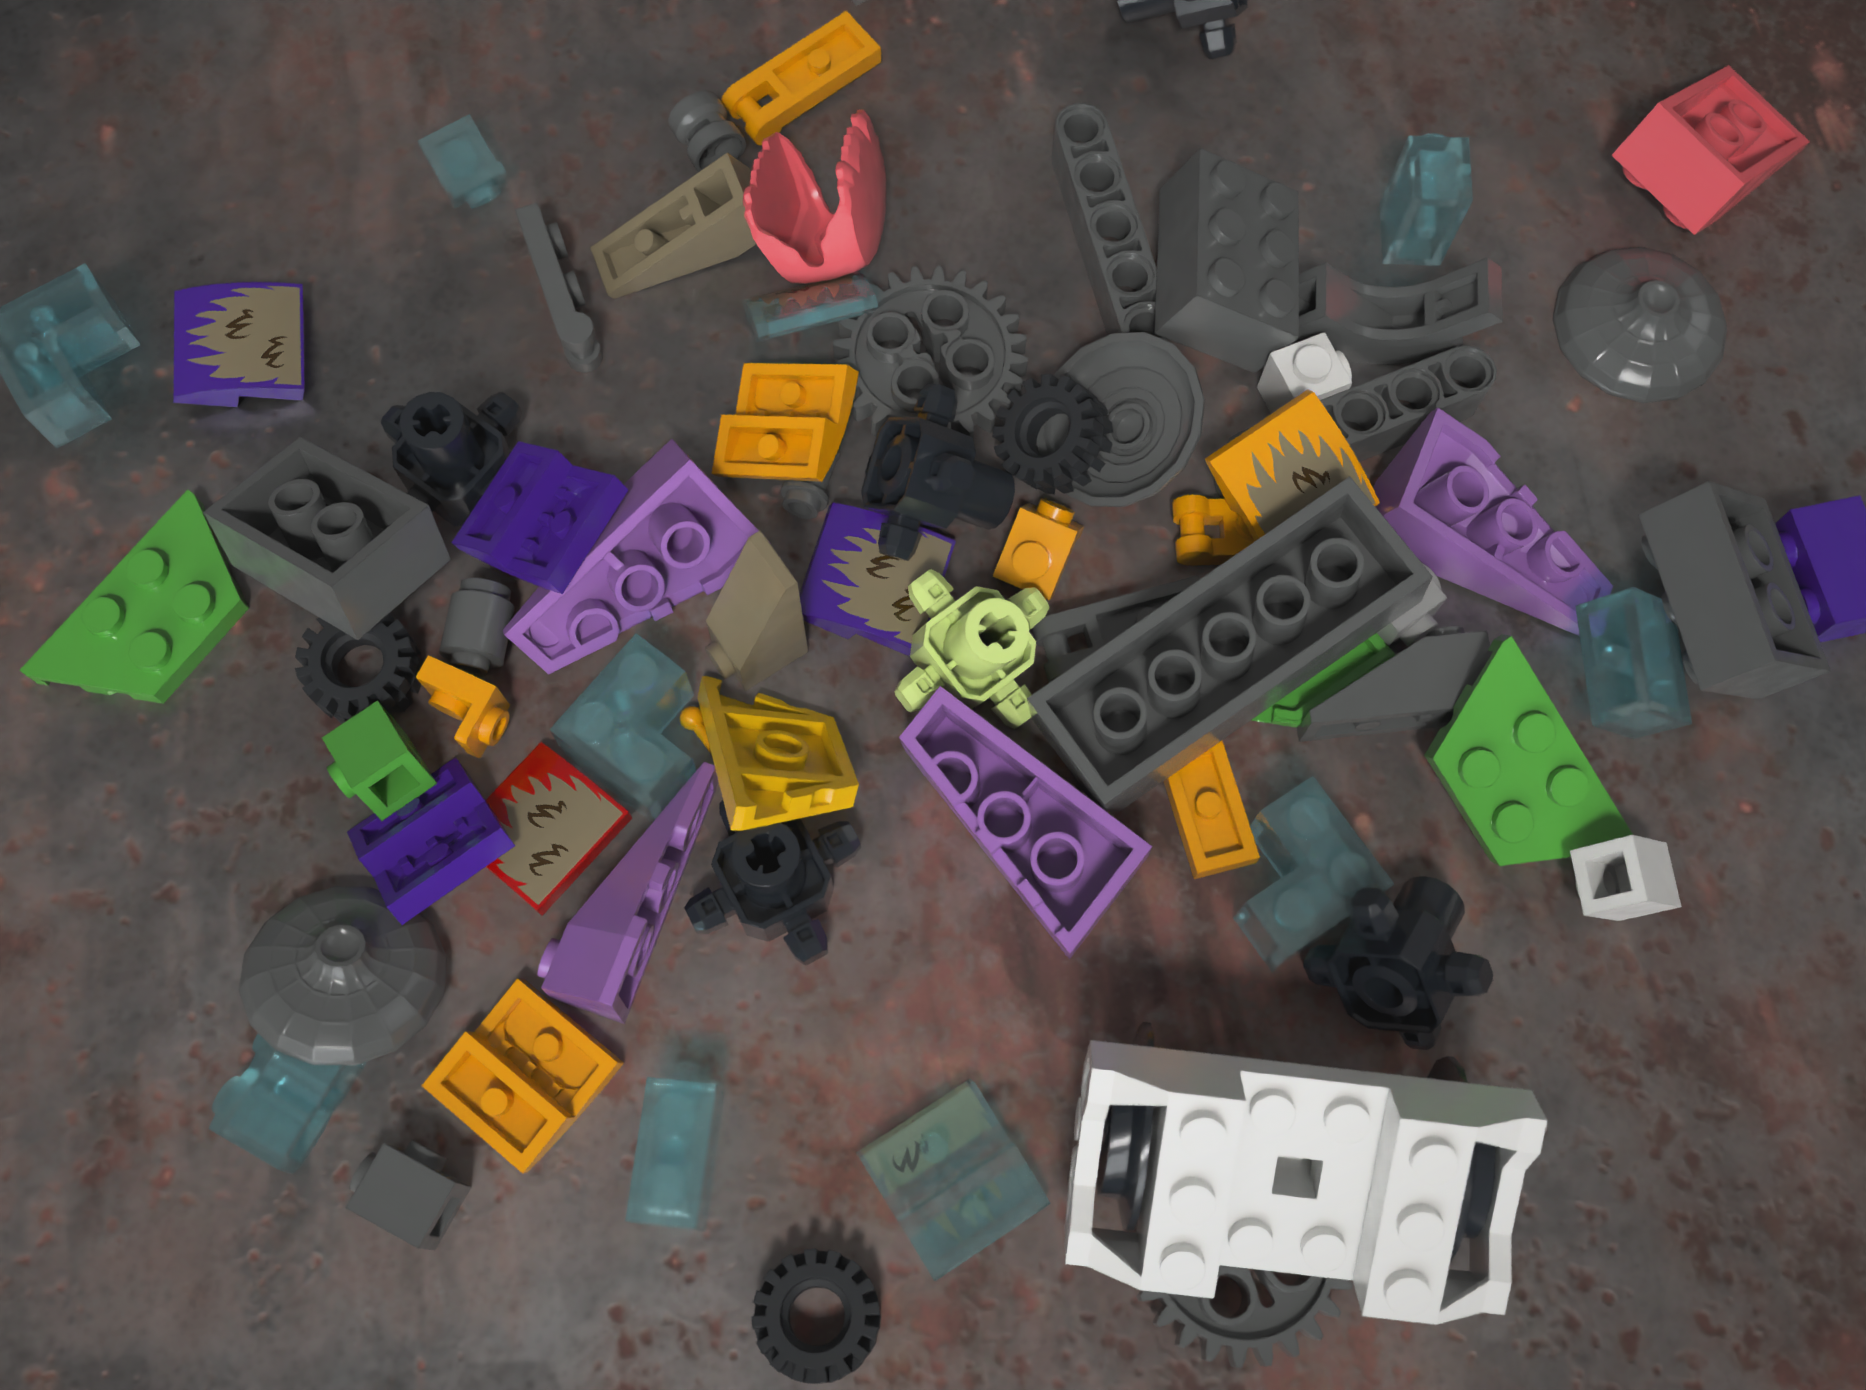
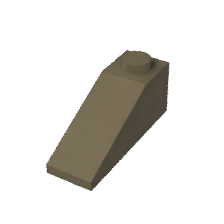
[590,153,756,299]
[705,530,808,692]

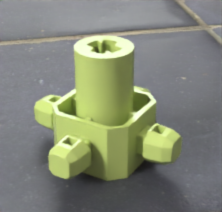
[894,569,1049,729]

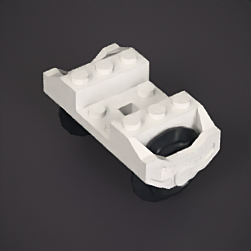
[1065,1022,1547,1324]

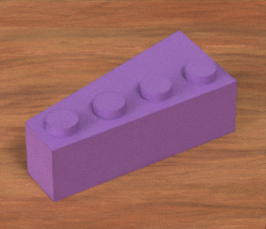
[899,686,1152,960]

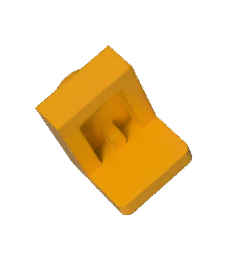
[992,498,1085,600]

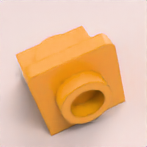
[415,655,510,758]

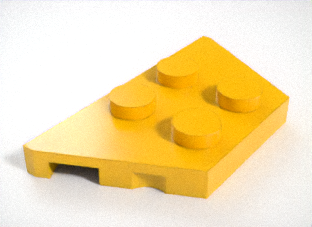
[697,676,859,831]

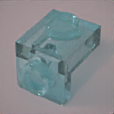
[418,114,507,209]

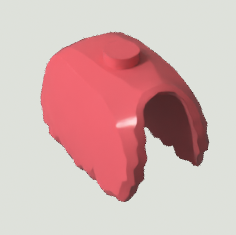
[743,110,887,284]

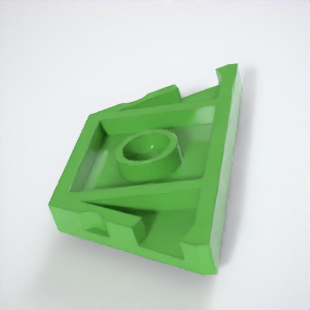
[19,489,249,704]
[1424,634,1633,866]

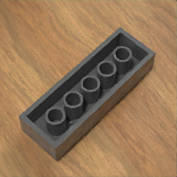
[1027,476,1433,816]

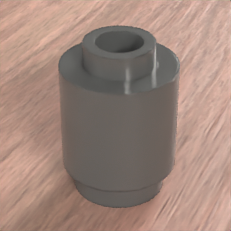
[439,578,515,676]

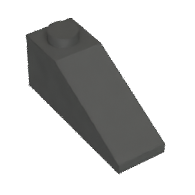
[1297,626,1492,742]

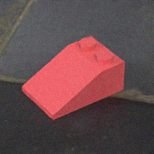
[1612,65,1810,235]

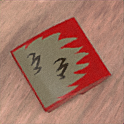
[486,742,632,916]

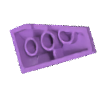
[1373,408,1613,640]
[503,439,771,674]
[538,762,719,1024]

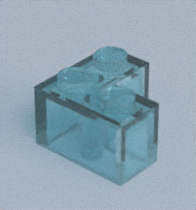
[0,263,141,449]
[549,633,697,823]
[1233,776,1394,972]

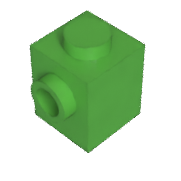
[322,700,437,821]

